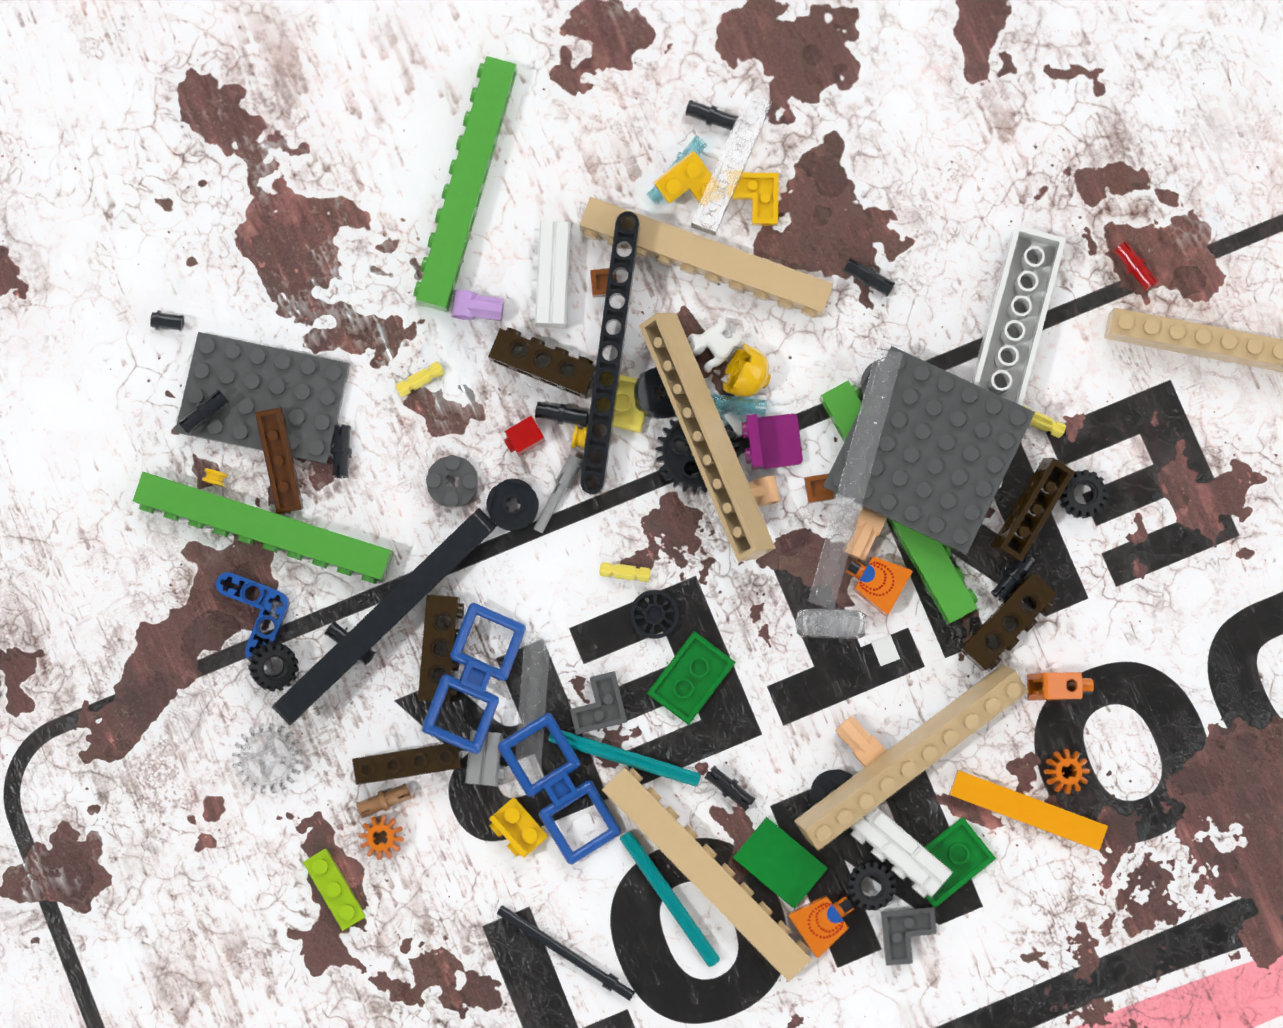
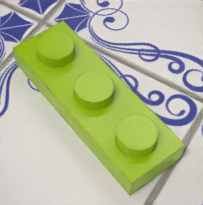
[303,848,367,931]

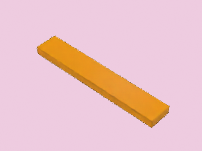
[949,770,1108,851]

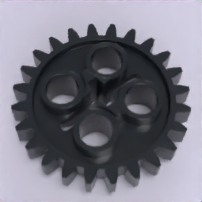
[655,417,740,495]

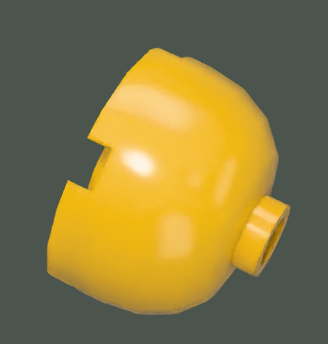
[723,343,771,397]

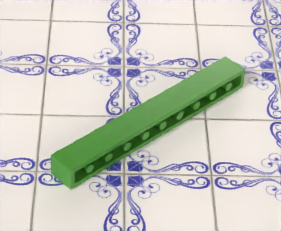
[413,56,517,313]
[819,380,978,625]
[132,471,394,584]

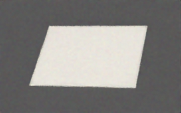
[723,410,743,437]
[871,635,900,666]

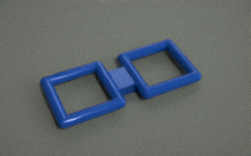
[422,603,526,754]
[498,713,621,865]

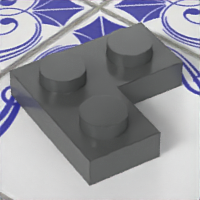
[570,671,627,735]
[880,907,937,966]

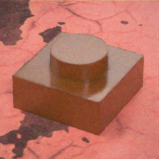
[590,268,617,297]
[804,473,834,504]

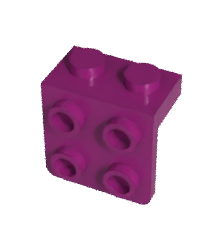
[741,413,803,471]

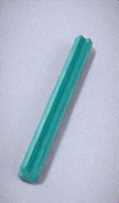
[549,730,701,787]
[620,831,720,967]

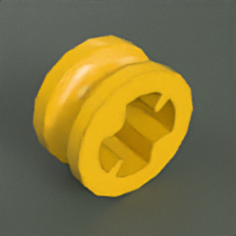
[571,425,588,450]
[201,468,228,487]

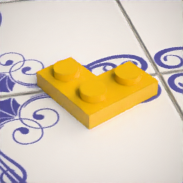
[652,151,724,208]
[726,172,779,226]

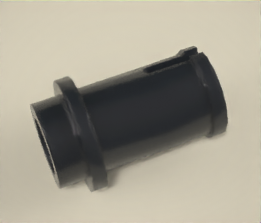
[150,310,185,331]

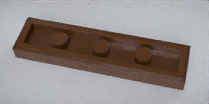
[255,407,304,514]

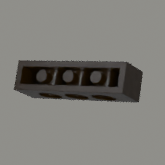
[488,327,596,399]
[990,458,1075,561]
[959,572,1057,671]
[418,594,464,703]
[352,743,463,785]

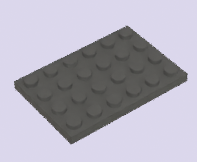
[175,332,350,465]

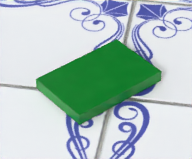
[647,631,736,725]
[913,816,996,908]
[733,817,828,909]

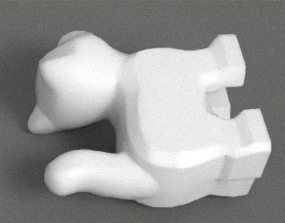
[687,317,742,373]

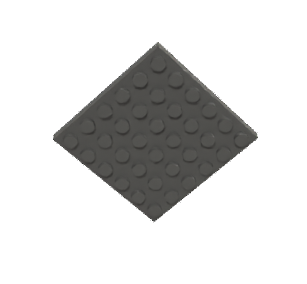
[823,346,1035,555]

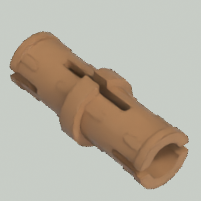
[356,783,412,819]

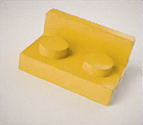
[489,797,549,858]

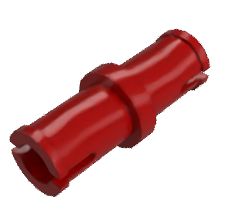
[1113,241,1158,291]

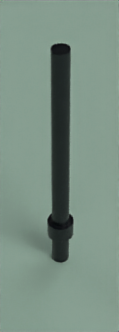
[496,905,635,1001]

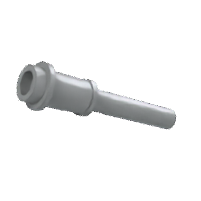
[533,454,583,533]

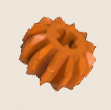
[1044,749,1090,794]
[359,815,405,860]

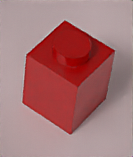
[503,416,545,456]

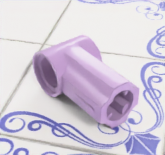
[451,290,504,321]

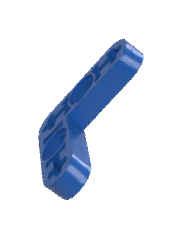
[216,572,290,660]

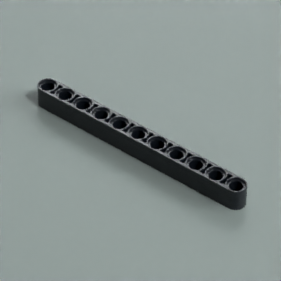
[580,211,640,494]
[271,508,497,726]

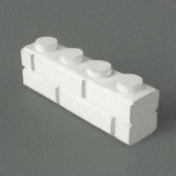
[530,221,571,329]
[850,807,952,898]

